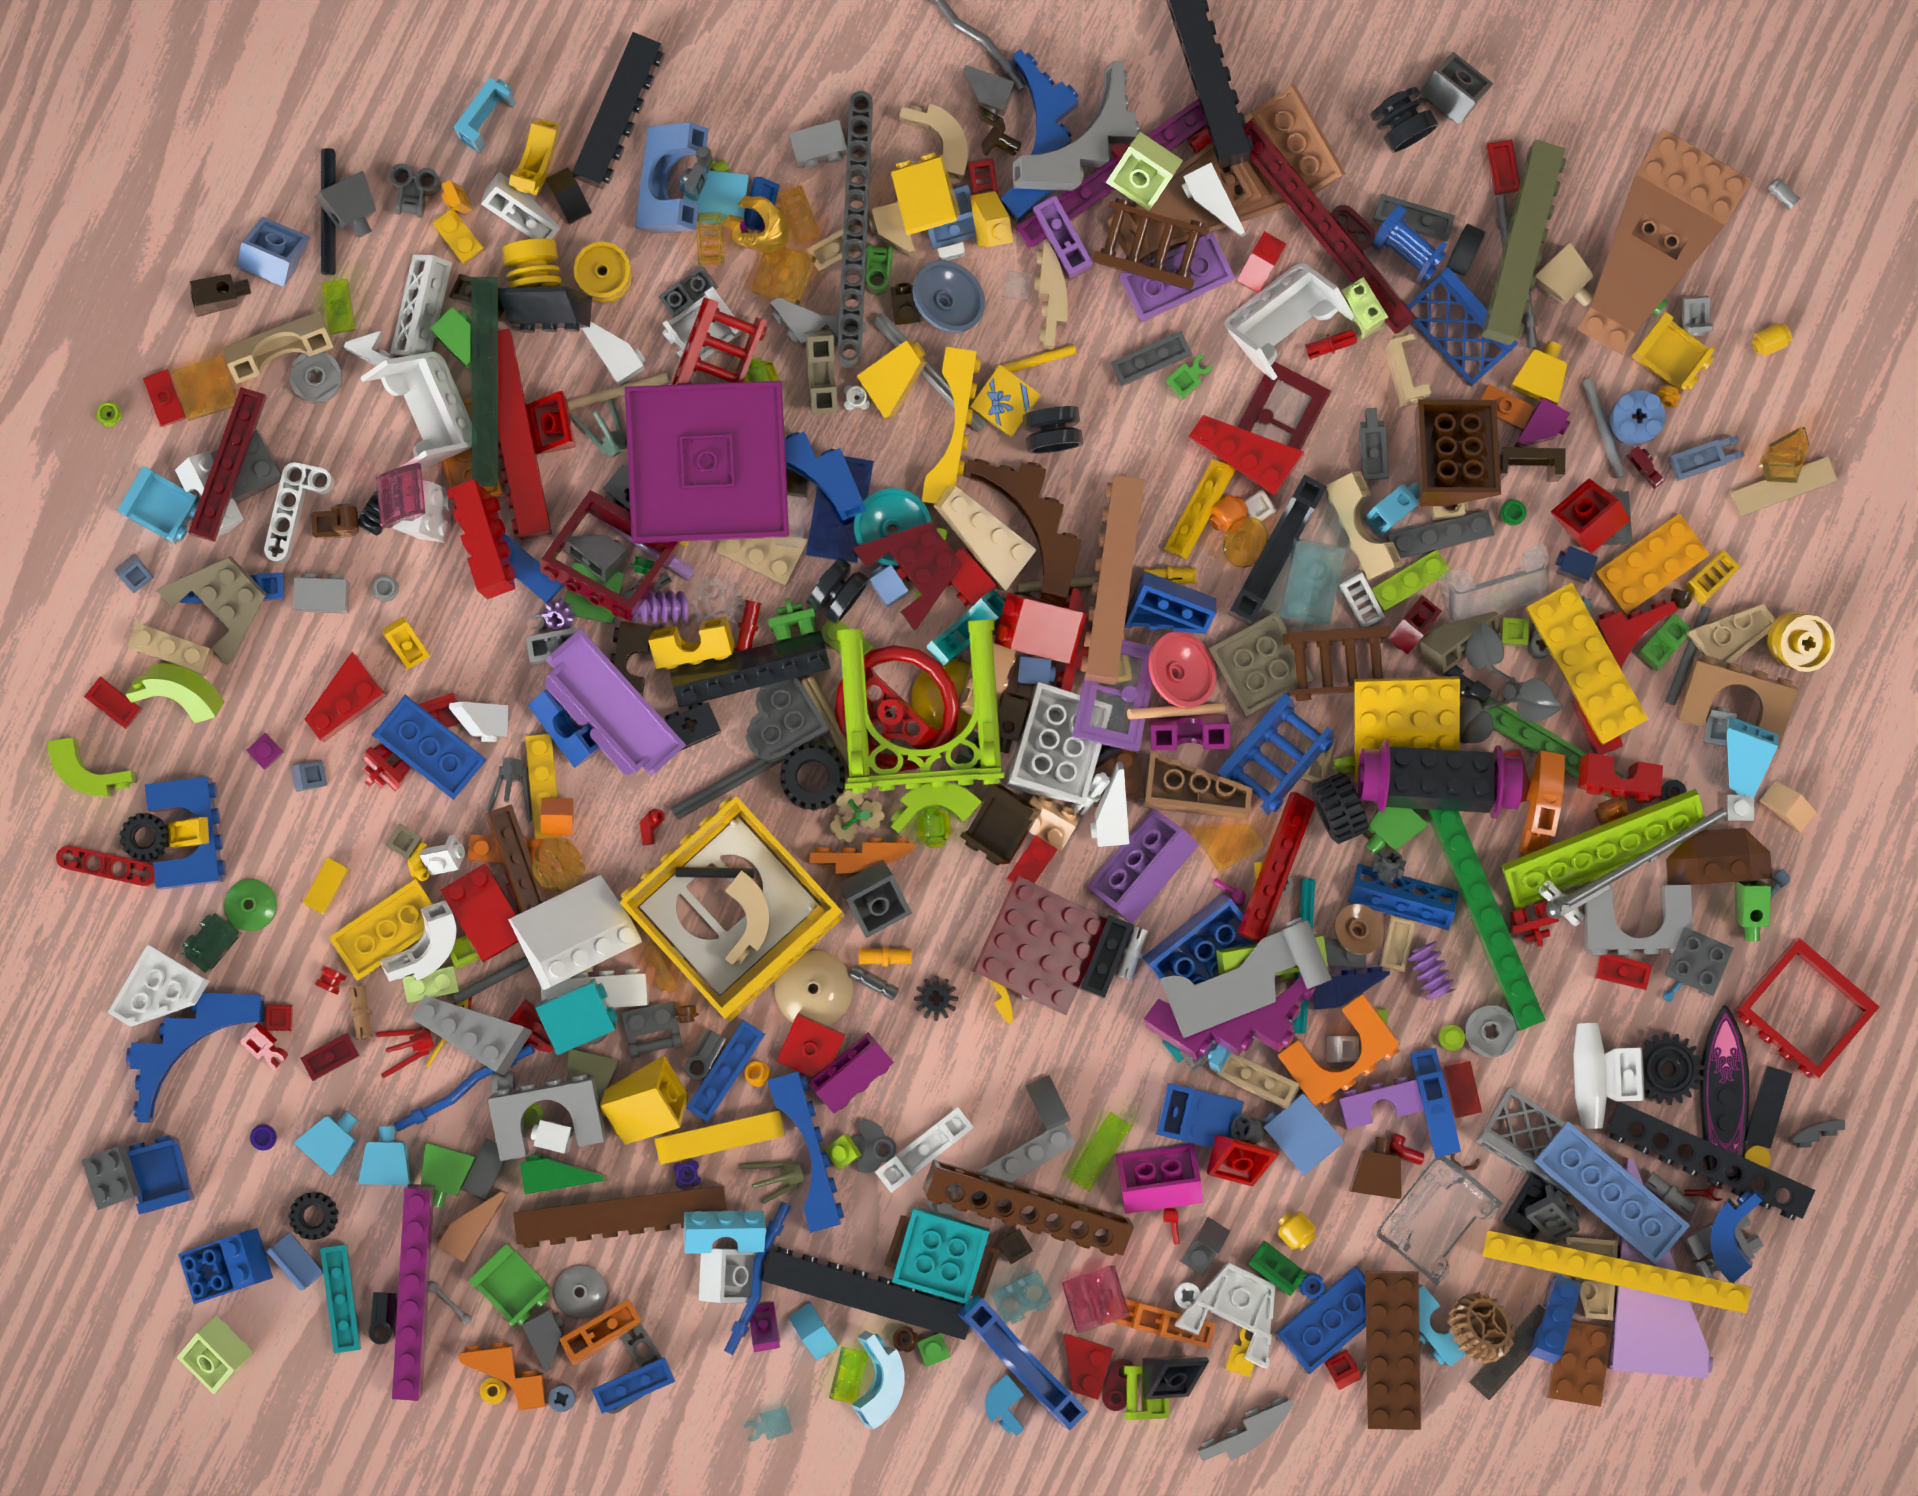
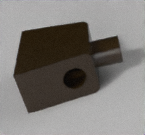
[190,274,251,317]
[998,691,1030,754]

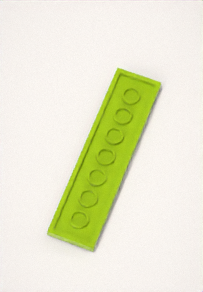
[1501,789,1708,910]

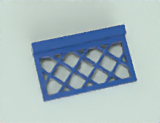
[1407,267,1518,386]

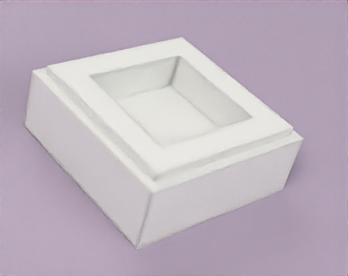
[938,242,965,261]
[1244,489,1277,525]

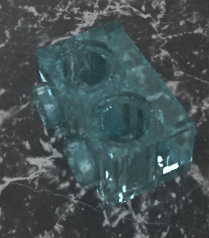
[990,1270,1052,1325]

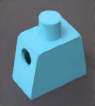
[1363,482,1419,538]
[294,1111,359,1176]
[358,1126,412,1185]

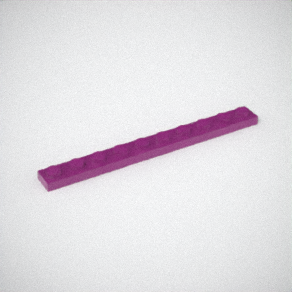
[1015,88,1239,250]

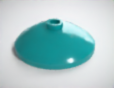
[854,488,932,566]

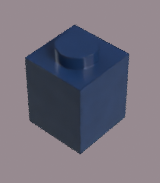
[1555,546,1598,584]

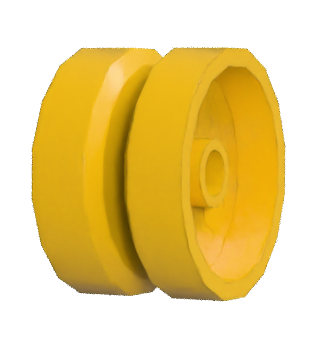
[573,241,633,304]
[1767,611,1835,672]

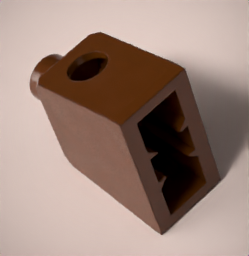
[1349,1137,1402,1199]

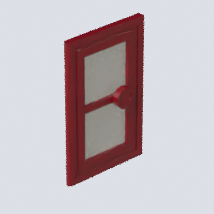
[1237,361,1331,450]

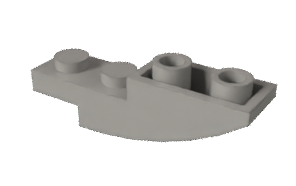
[1197,1396,1294,1461]

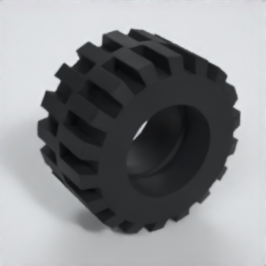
[780,743,846,811]
[1312,772,1368,844]

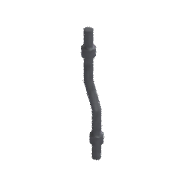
[929,0,1027,92]
[1496,196,1538,349]

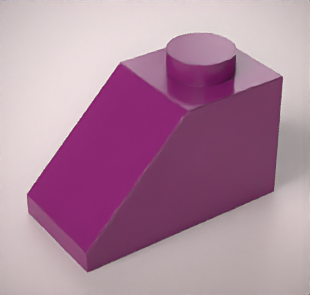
[1514,397,1570,448]

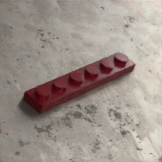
[188,387,267,542]

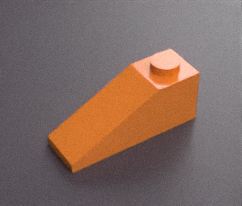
[560,1299,642,1367]

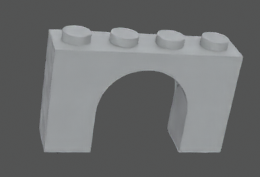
[1583,885,1693,956]
[488,1073,607,1161]

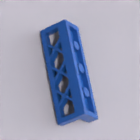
[1347,864,1459,930]

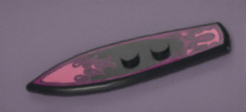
[1700,1005,1749,1181]

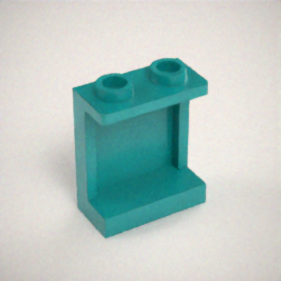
[535,978,619,1055]

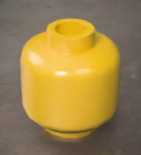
[1278,1211,1317,1250]

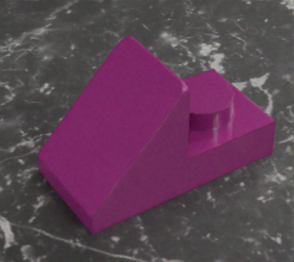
[750,1302,781,1352]

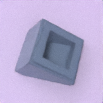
[115,554,154,593]
[292,760,327,792]

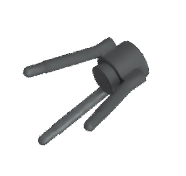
[487,758,532,822]

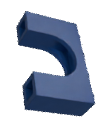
[145,777,226,890]

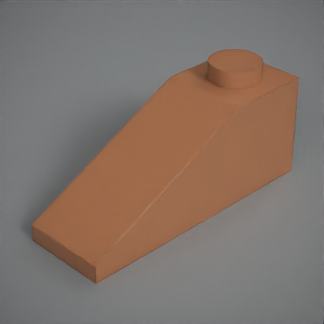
[437,1191,508,1262]

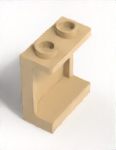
[1384,331,1431,408]

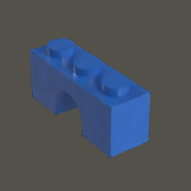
[528,689,600,768]
[1529,1274,1582,1364]

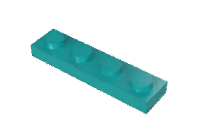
[320,1244,361,1354]

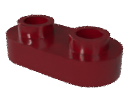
[1331,205,1375,250]
[1102,1358,1134,1411]

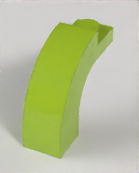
[126,663,224,723]
[47,737,137,798]
[891,783,982,835]

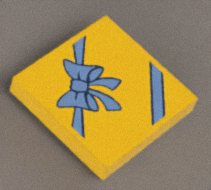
[969,364,1041,437]

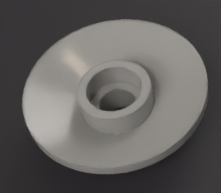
[554,1265,607,1318]

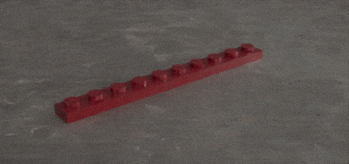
[1243,119,1417,334]

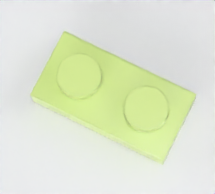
[402,966,460,1003]

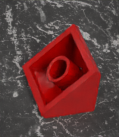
[526,391,576,455]
[1207,1135,1279,1187]

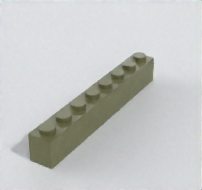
[1481,139,1566,345]

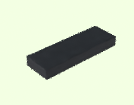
[1745,1066,1793,1149]

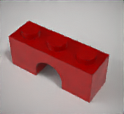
[1578,753,1663,803]

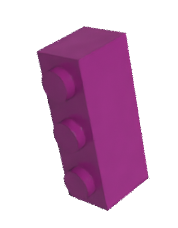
[808,1032,894,1113]

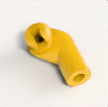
[408,841,430,882]

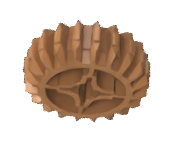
[1447,1292,1515,1364]

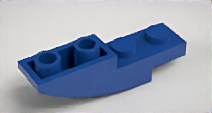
[1410,1047,1461,1158]

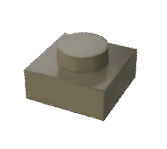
[385,823,422,859]

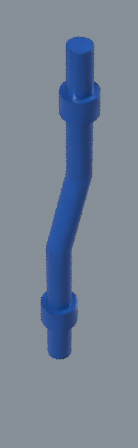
[394,1043,535,1132]
[724,1202,791,1355]

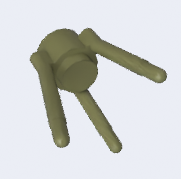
[739,1160,805,1204]

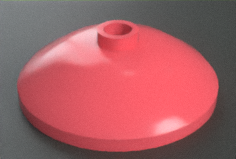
[1148,632,1216,708]

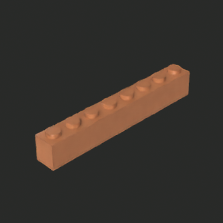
[1081,475,1145,685]

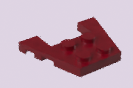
[853,522,962,631]

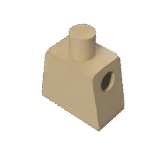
[1535,243,1594,308]

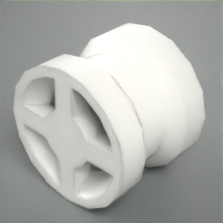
[1174,1282,1201,1309]

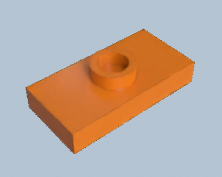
[1480,384,1535,431]

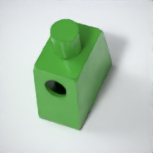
[1365,807,1428,856]
[1735,880,1771,941]
[421,1143,477,1208]

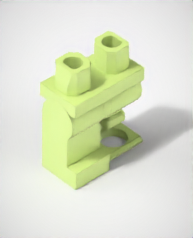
[1341,277,1388,340]

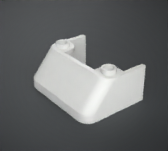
[1225,263,1355,380]
[361,352,478,472]

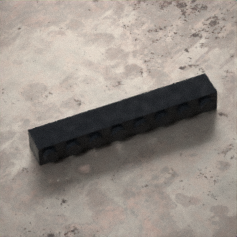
[1166,0,1254,169]
[762,1246,969,1340]

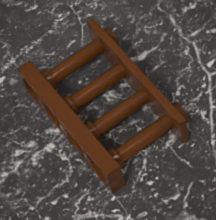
[1092,198,1210,291]
[1282,626,1391,701]

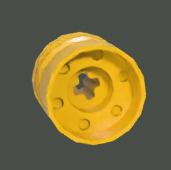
[502,238,562,288]

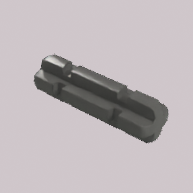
[850,965,899,1000]

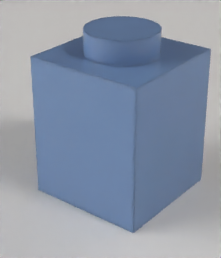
[1017,656,1056,687]

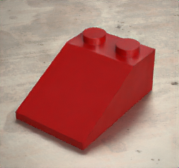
[440,863,519,963]

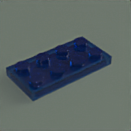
[806,456,874,564]

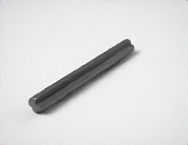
[671,758,785,819]

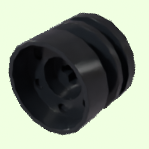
[1370,87,1439,153]

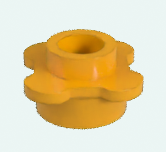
[1656,386,1682,408]

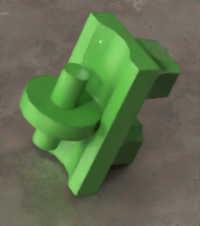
[768,598,817,641]

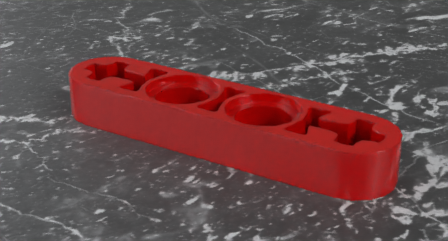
[56,846,155,887]

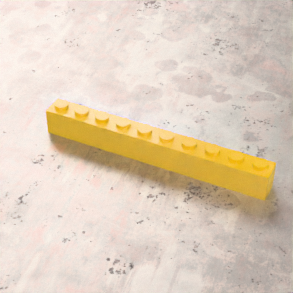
[1482,1230,1752,1314]

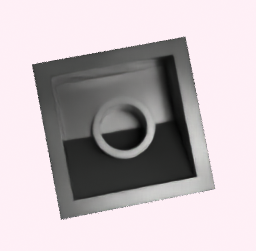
[1420,52,1493,124]

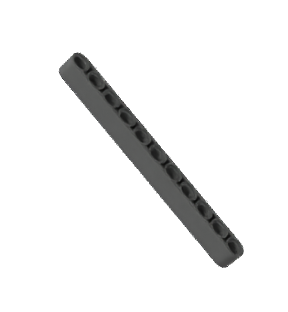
[838,91,873,369]

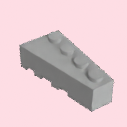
[411,995,532,1076]

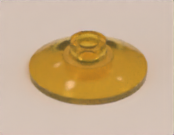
[1223,516,1268,568]

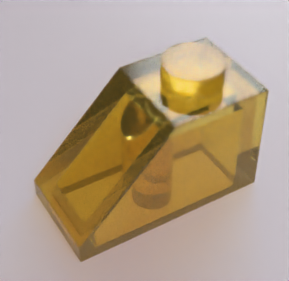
[1760,427,1810,483]

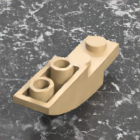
[1034,242,1068,350]

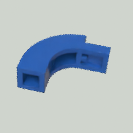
[1711,1189,1764,1283]

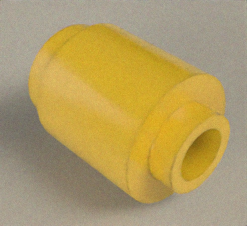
[1751,323,1793,357]

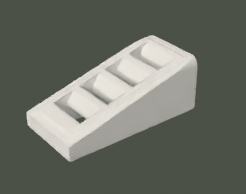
[1337,570,1386,627]

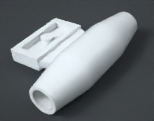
[1573,1023,1645,1129]

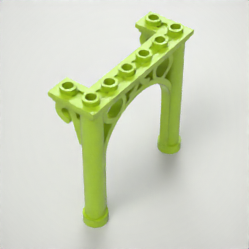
[837,619,1005,794]

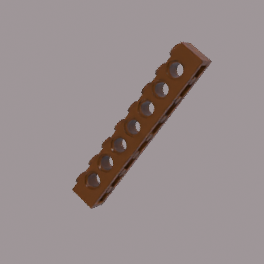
[923,1159,1134,1256]

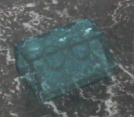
[1279,538,1346,624]

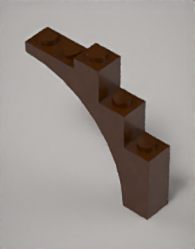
[965,459,1082,605]

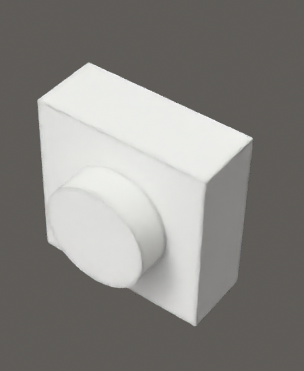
[1726,795,1754,821]

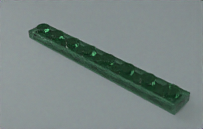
[471,277,498,487]

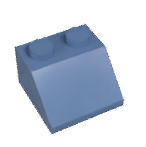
[236,217,309,287]

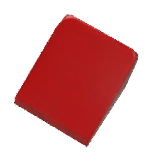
[1324,1350,1362,1390]

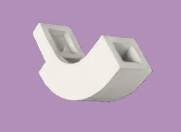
[380,900,456,982]

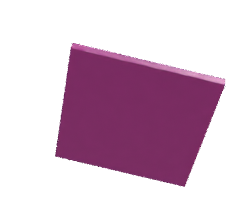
[625,381,789,544]

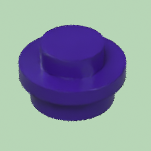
[250,1124,277,1151]

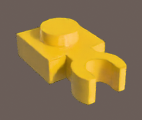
[1225,1328,1255,1377]

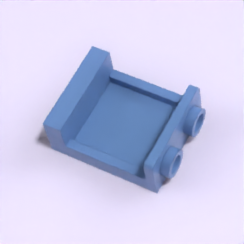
[1263,1093,1344,1176]

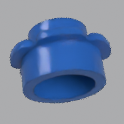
[1299,1273,1325,1299]

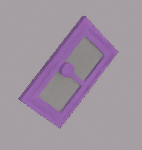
[1072,640,1153,752]

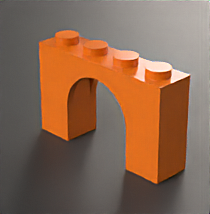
[1277,992,1401,1106]

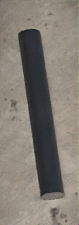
[676,867,755,878]

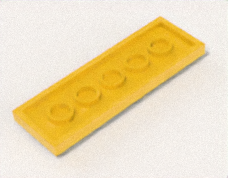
[1525,583,1648,745]

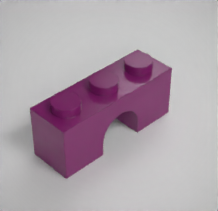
[1149,714,1230,751]

